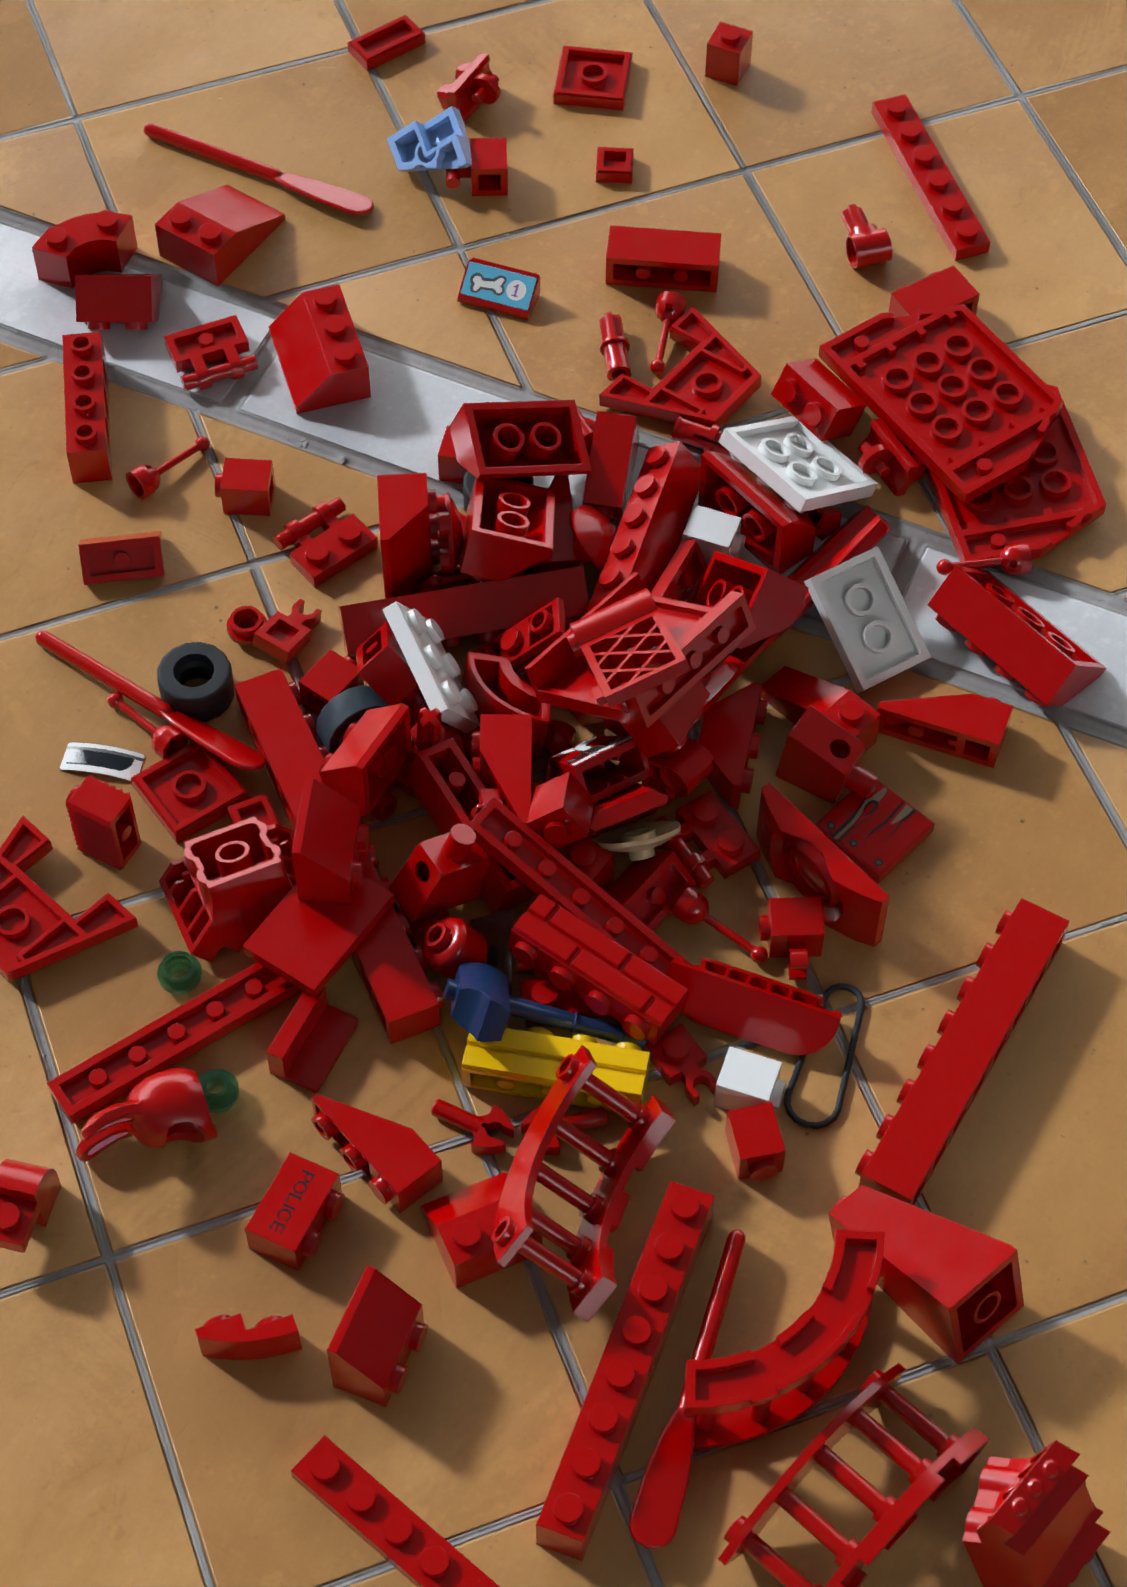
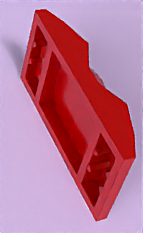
[756,782,890,947]

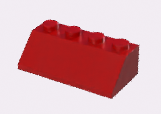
[927,566,1107,707]

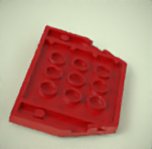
[818,304,1063,505]
[926,384,1106,569]

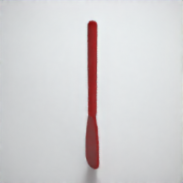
[143,123,374,216]
[35,630,266,771]
[628,1229,746,1549]

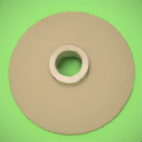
[595,820,681,861]

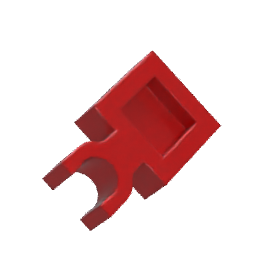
[253,599,322,664]
[644,1023,717,1106]

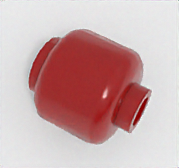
[422,916,488,980]

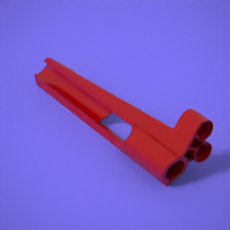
[604,505,892,805]

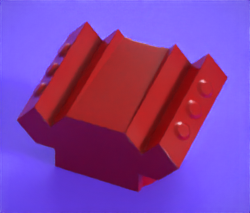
[159,816,296,963]
[962,1440,1111,1587]

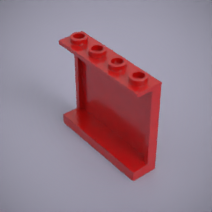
[525,572,757,729]

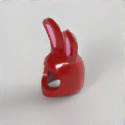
[76,1067,218,1162]

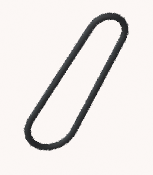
[784,983,865,1129]

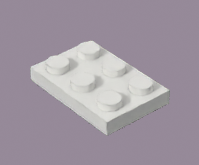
[804,546,931,693]
[383,601,480,733]

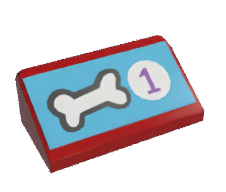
[457,257,540,320]

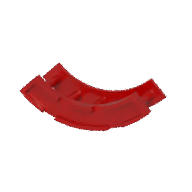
[492,1045,676,1323]
[684,1229,885,1450]
[718,1363,990,1587]

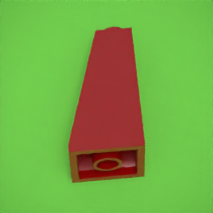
[828,1185,1024,1364]

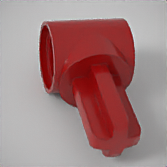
[841,204,892,269]

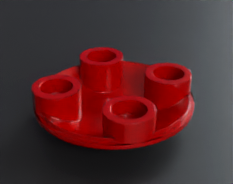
[436,492,463,574]
[569,505,618,571]

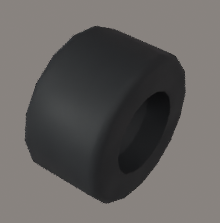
[157,642,235,722]

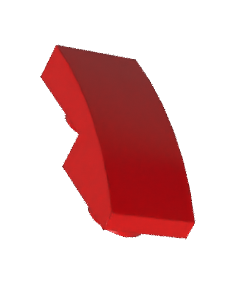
[195,1313,302,1360]

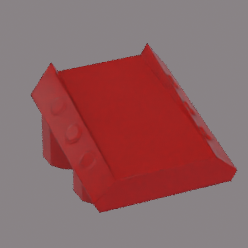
[586,783,668,840]

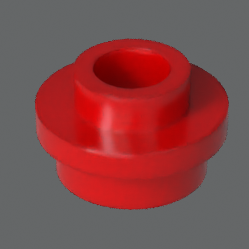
[227,606,267,645]

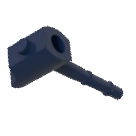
[444,962,647,1051]

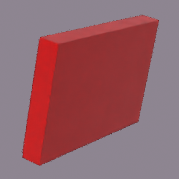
[243,876,395,998]

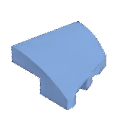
[387,106,472,172]

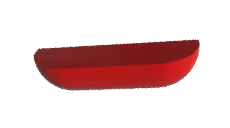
[667,957,842,1055]

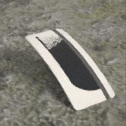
[60,742,145,781]

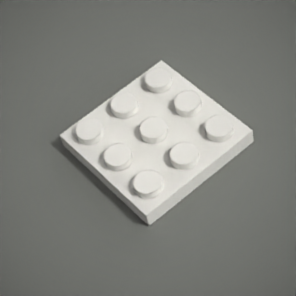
[718,416,878,512]

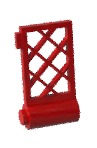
[565,587,691,708]

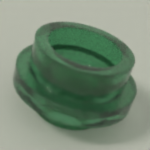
[157,951,202,994]
[198,1069,239,1114]

